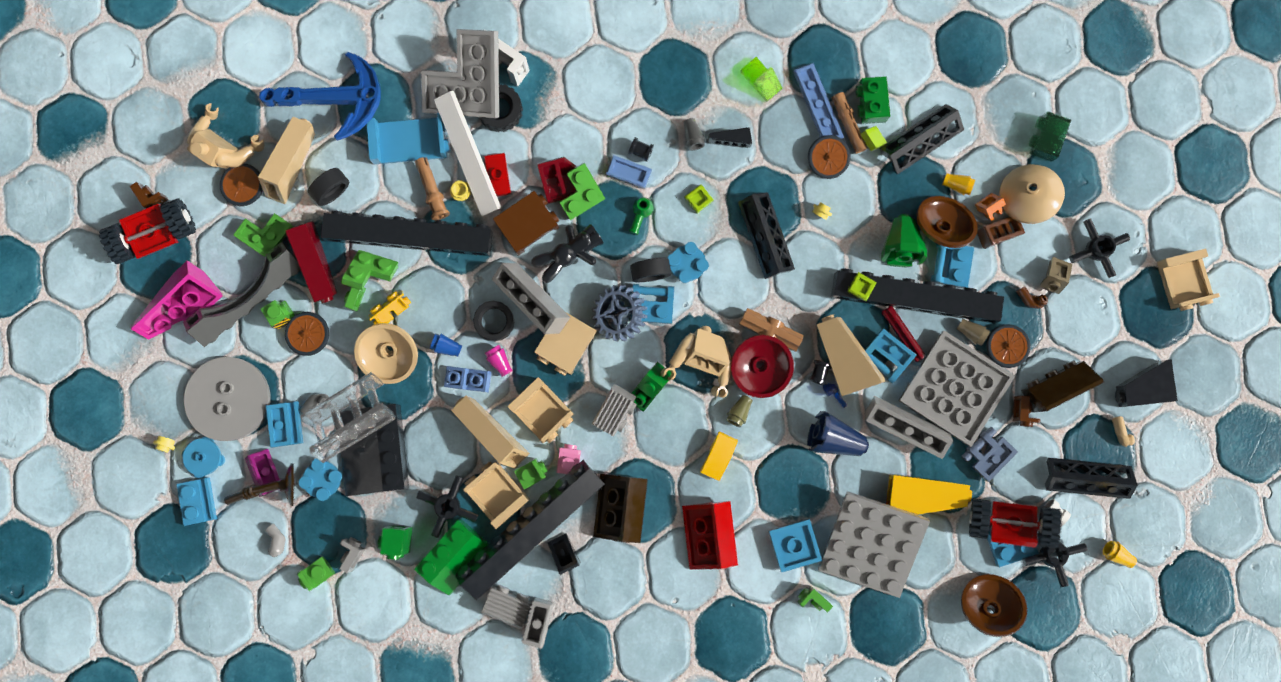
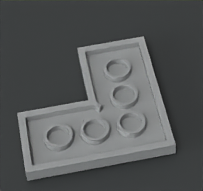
[421,29,499,118]

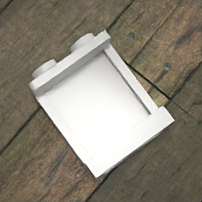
[484,29,529,87]

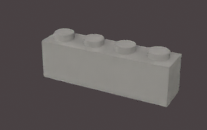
[492,263,570,334]
[864,396,953,459]

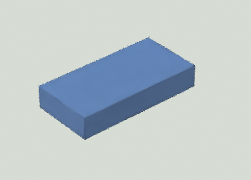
[606,155,652,189]

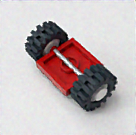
[99,198,196,264]
[969,498,1062,548]

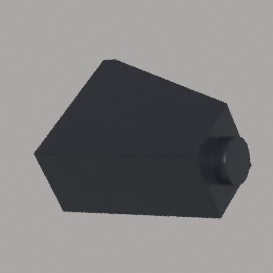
[1115,359,1178,407]

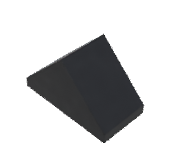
[547,533,581,575]

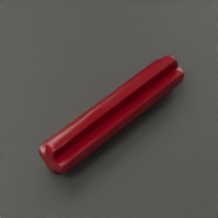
[882,306,925,362]

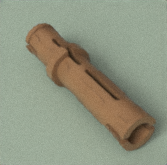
[831,92,868,154]

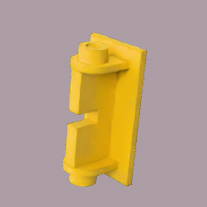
[369,290,411,324]

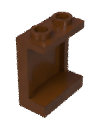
[493,191,560,256]

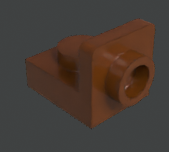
[129,182,168,209]
[1013,396,1040,427]

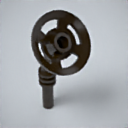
[224,463,294,506]

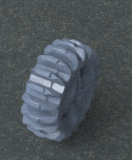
[591,285,648,342]

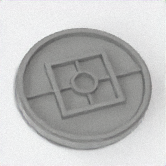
[184,357,271,441]

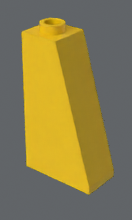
[886,475,972,515]

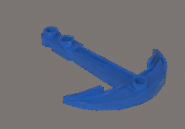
[259,52,381,141]

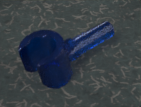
[823,383,848,408]

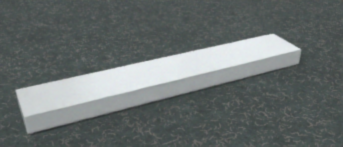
[434,91,501,216]

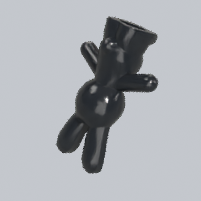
[531,224,604,283]

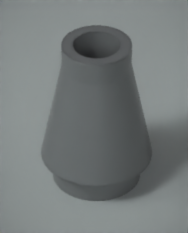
[683,118,706,151]

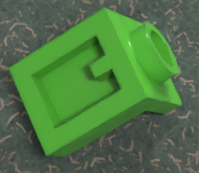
[341,280,366,312]
[514,459,548,490]
[297,556,336,591]
[797,586,833,613]

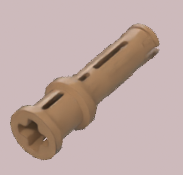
[415,157,450,220]

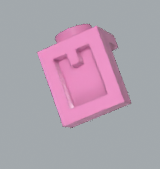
[556,444,581,474]

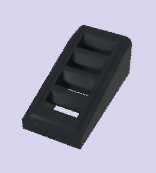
[708,127,752,148]

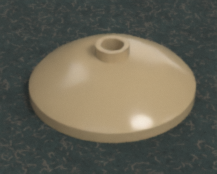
[999,164,1065,224]
[354,323,418,384]

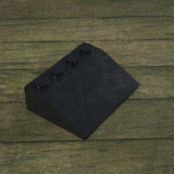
[337,404,409,496]

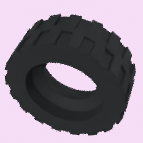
[479,83,523,132]

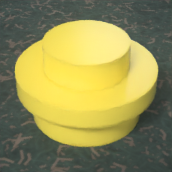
[450,180,471,201]
[812,202,832,220]
[153,436,175,453]

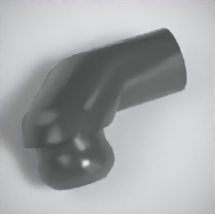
[299,394,330,416]

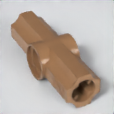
[739,308,804,352]

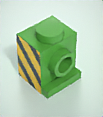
[261,300,295,329]

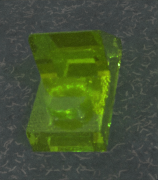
[740,57,782,102]

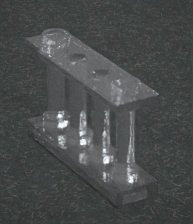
[300,372,396,463]

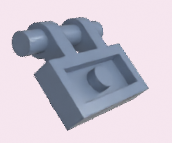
[961,427,1018,482]

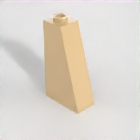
[258,117,315,204]
[817,315,886,396]
[451,395,530,468]

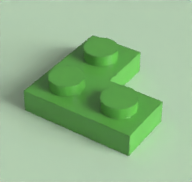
[559,163,605,220]
[233,213,294,257]
[342,250,398,290]

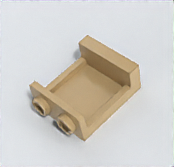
[1157,249,1220,311]
[534,313,597,376]
[507,377,574,443]
[463,461,530,529]

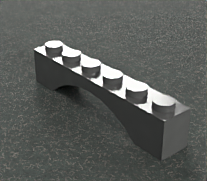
[183,242,301,347]

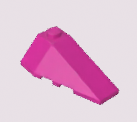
[131,261,223,340]

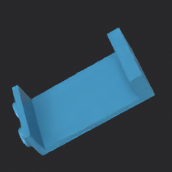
[367,112,450,165]

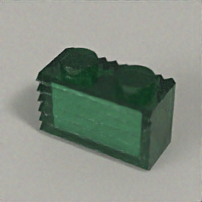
[1028,111,1071,162]

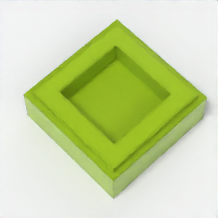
[861,126,887,151]
[685,184,714,214]
[847,272,877,301]

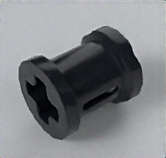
[628,137,654,162]
[808,360,832,386]

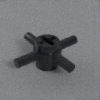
[1069,218,1130,278]
[416,475,478,538]
[1022,542,1087,587]

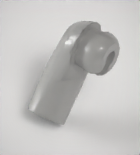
[265,524,286,557]

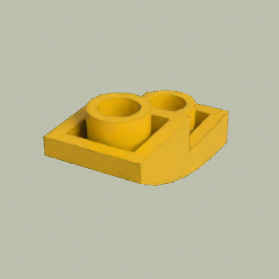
[700,431,738,481]

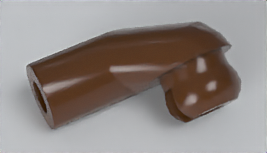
[1016,286,1048,309]

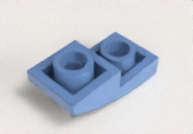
[444,366,492,393]

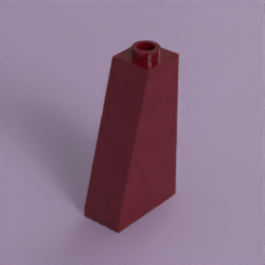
[286,221,338,303]

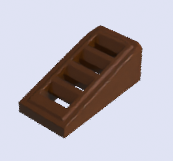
[977,217,1025,249]

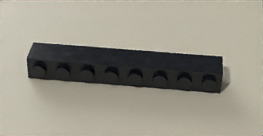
[321,211,493,257]
[831,268,1004,324]
[455,460,604,600]

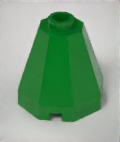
[881,214,927,267]

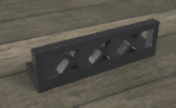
[880,104,964,174]
[738,192,795,279]
[1045,458,1138,499]

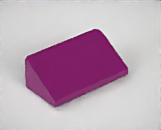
[245,449,280,497]

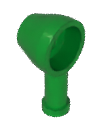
[628,197,653,235]

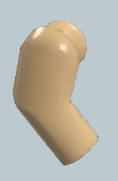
[1112,416,1135,447]

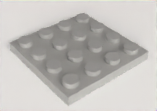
[898,331,1015,447]
[818,491,930,598]

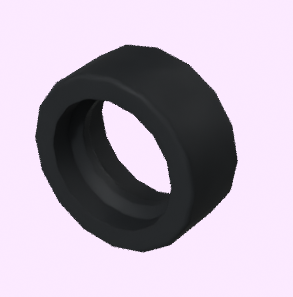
[308,168,350,206]
[630,258,671,283]
[473,300,515,341]

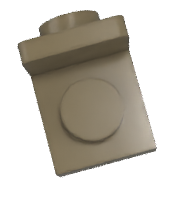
[1040,257,1073,294]

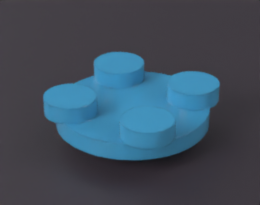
[668,242,709,283]
[182,436,225,478]
[299,458,342,501]

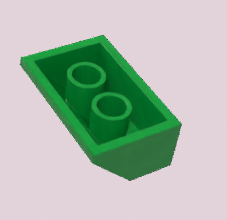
[414,519,489,596]

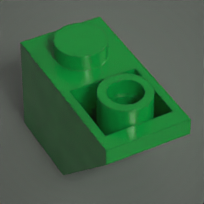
[631,361,671,412]

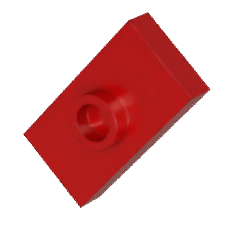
[484,153,512,197]

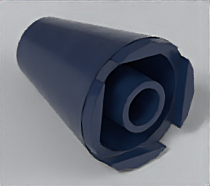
[807,411,869,456]

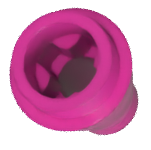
[485,345,513,377]

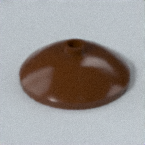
[917,196,978,248]
[961,574,1027,637]

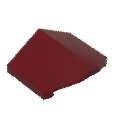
[537,156,577,204]

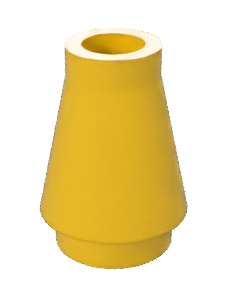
[943,173,975,196]
[1102,541,1137,568]

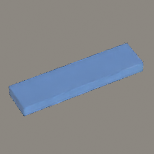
[793,63,844,139]

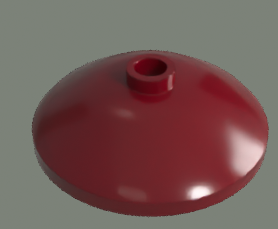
[731,335,794,398]

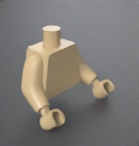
[187,103,264,168]
[661,326,732,398]

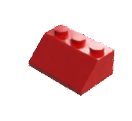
[682,501,738,570]

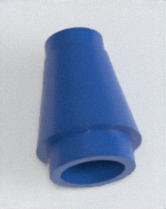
[430,333,462,357]

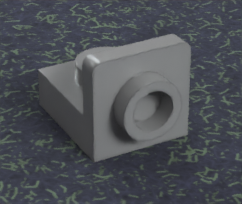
[340,537,365,573]

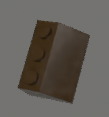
[1021,360,1104,413]
[593,473,648,543]

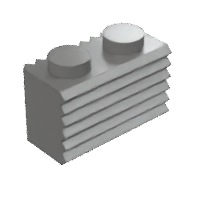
[592,384,637,436]
[481,585,532,629]
[522,598,554,648]

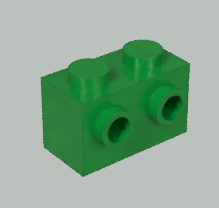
[856,76,890,124]
[378,525,413,560]

